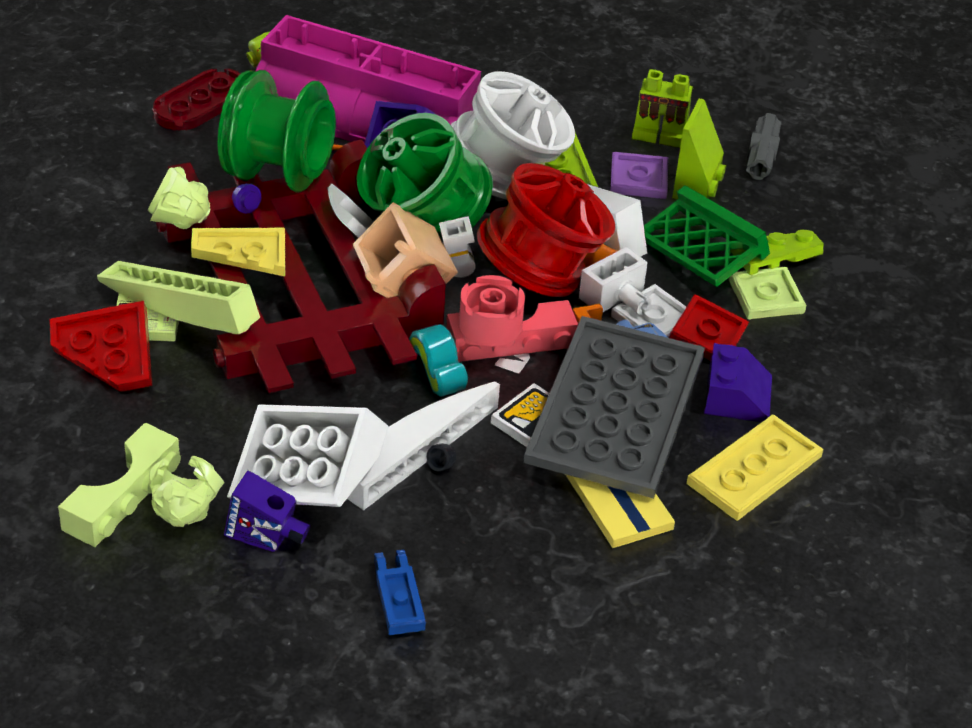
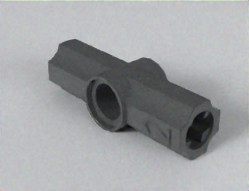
[746,113,782,180]

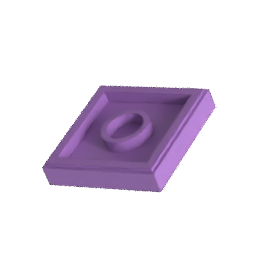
[610,152,668,199]

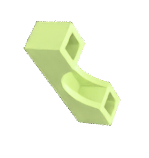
[58,423,181,547]

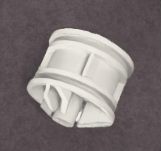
[451,71,575,199]

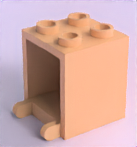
[353,202,458,298]

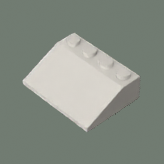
[227,405,388,507]

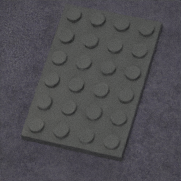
[524,316,705,499]

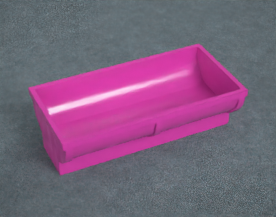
[256,15,481,143]

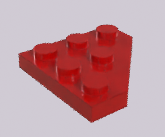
[50,301,152,392]

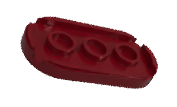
[152,69,241,130]

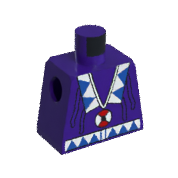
[224,470,310,552]

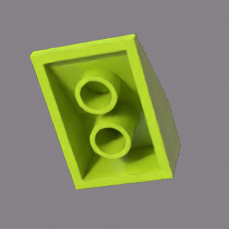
[672,98,726,199]

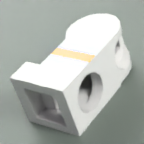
[439,216,475,278]

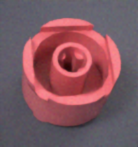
[459,275,525,348]

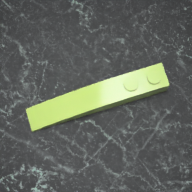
[97,261,260,334]

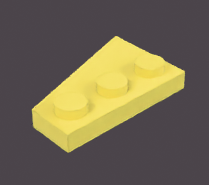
[191,228,285,277]

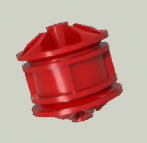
[477,163,615,297]

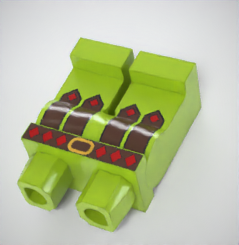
[632,69,693,147]

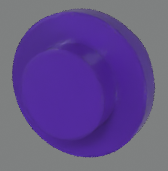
[232,183,261,214]

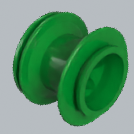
[218,70,336,193]

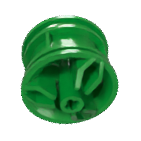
[357,113,493,242]

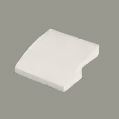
[328,184,374,238]

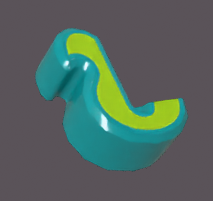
[409,324,468,397]

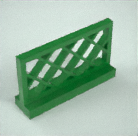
[644,185,770,287]

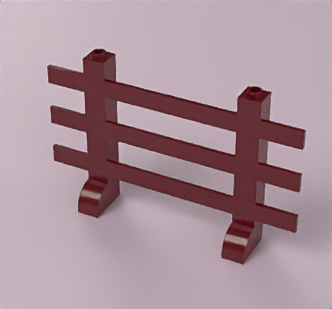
[156,139,446,393]

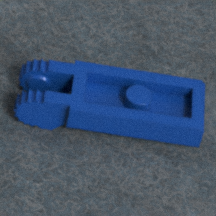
[374,550,426,635]

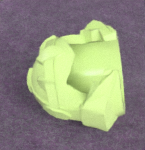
[147,167,211,229]
[149,456,224,527]

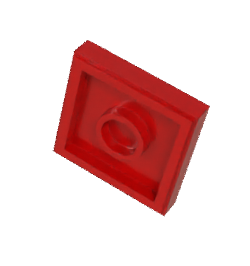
[669,294,749,361]

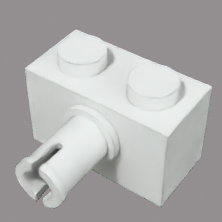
[579,247,651,315]

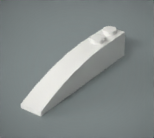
[347,381,500,510]

